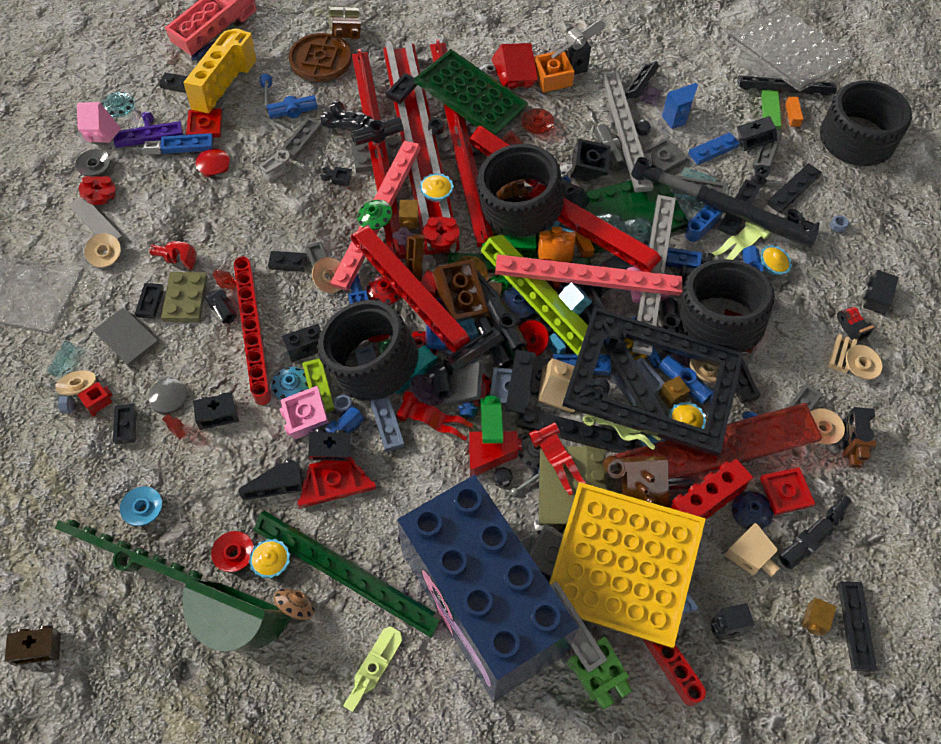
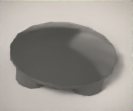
[148,378,187,413]

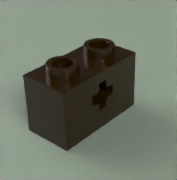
[4,626,61,666]

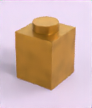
[399,200,418,229]
[659,376,690,409]
[801,597,837,636]

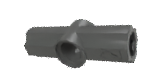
[594,124,626,171]

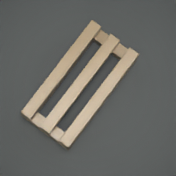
[828,334,857,373]

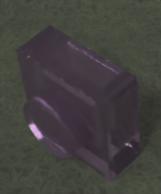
[640,85,662,106]

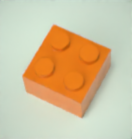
[534,51,575,93]

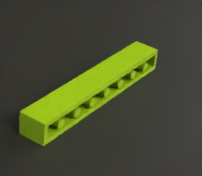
[480,235,588,356]

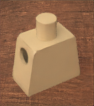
[725,523,780,577]

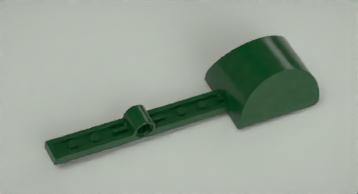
[55,519,291,651]

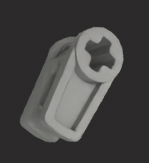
[260,150,292,182]

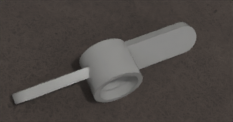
[551,20,604,59]

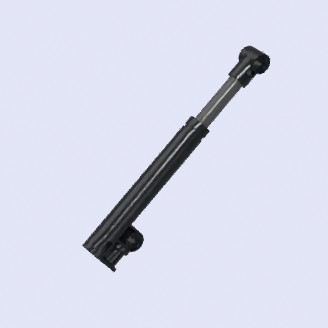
[631,157,820,248]

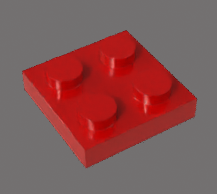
[186,108,223,138]
[760,467,815,515]

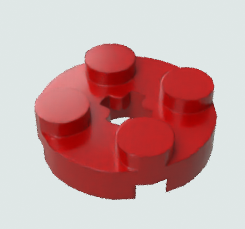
[78,176,116,205]
[423,217,459,250]

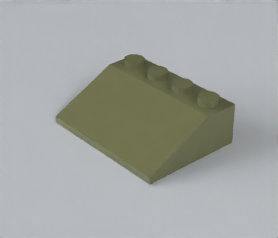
[539,446,606,529]

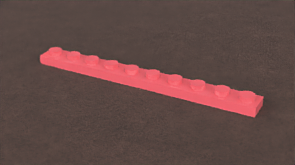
[330,141,421,291]
[495,254,682,296]

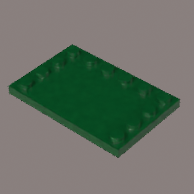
[414,49,528,136]
[584,180,689,254]

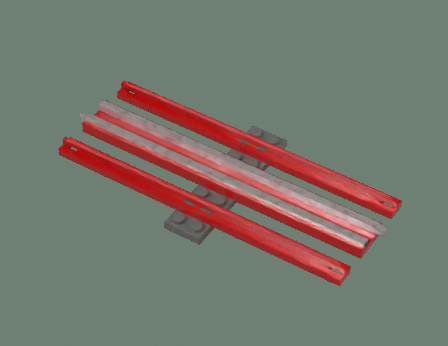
[351,39,493,259]

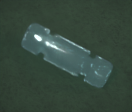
[47,341,74,376]

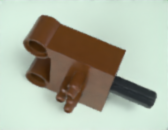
[603,455,696,508]

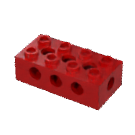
[669,459,753,520]

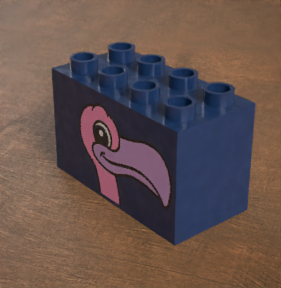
[397,474,579,702]

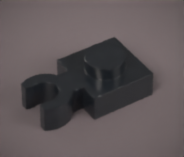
[320,167,352,186]

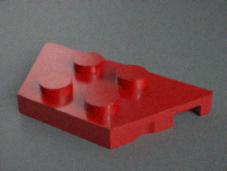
[297,457,376,509]

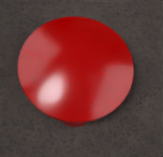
[196,149,230,177]

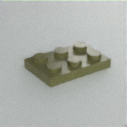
[161,272,208,322]

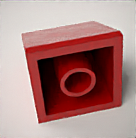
[492,43,538,89]

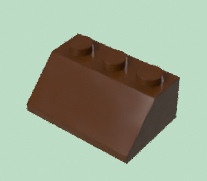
[433,259,488,322]

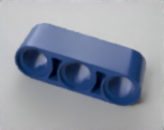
[685,205,723,242]

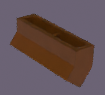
[406,234,425,281]

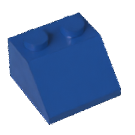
[662,83,698,129]

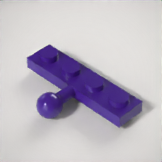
[114,111,183,148]

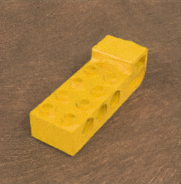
[183,29,257,113]

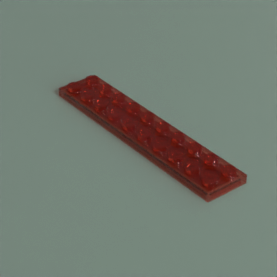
[614,403,822,480]

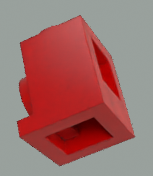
[77,382,113,417]

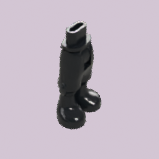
[321,101,374,131]

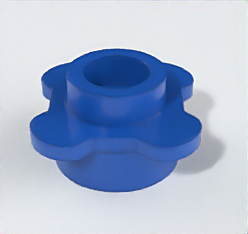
[458,403,478,417]

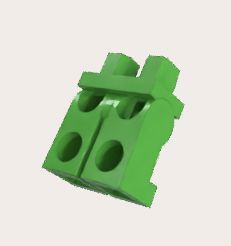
[566,637,632,710]

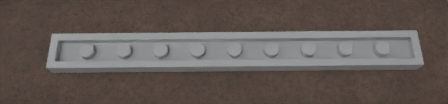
[602,71,653,193]
[632,195,676,356]

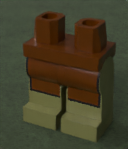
[329,7,361,39]

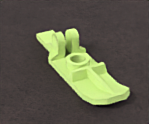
[343,626,403,712]

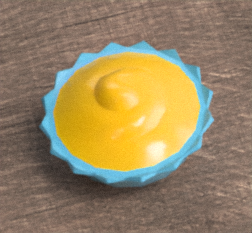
[419,173,454,202]
[760,245,792,275]
[668,402,706,429]
[248,539,291,578]

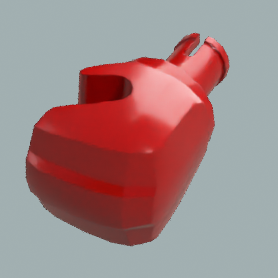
[149,241,197,271]

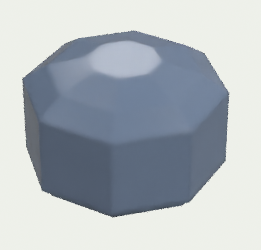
[830,215,849,233]
[333,394,353,415]
[58,395,75,414]

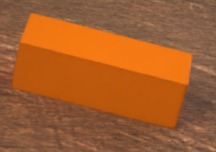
[785,97,803,127]
[571,229,595,258]

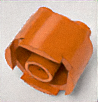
[538,226,576,263]

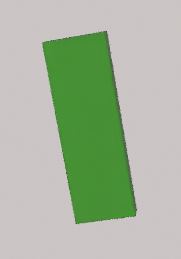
[761,90,781,130]

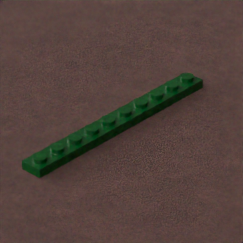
[253,511,442,638]

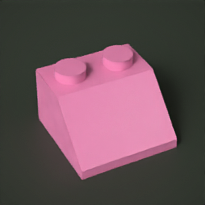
[77,102,121,143]

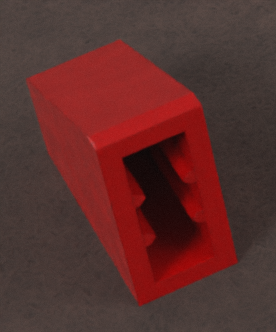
[469,431,522,477]

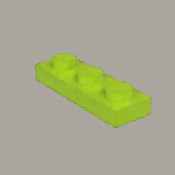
[302,359,335,413]

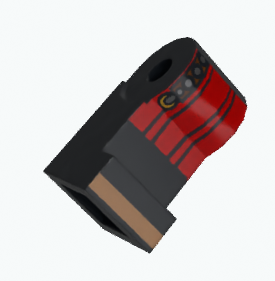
[837,307,875,342]

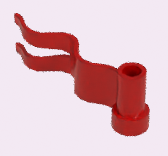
[395,391,474,441]
[528,422,587,496]

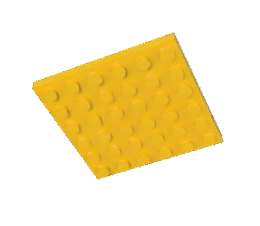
[549,482,705,648]

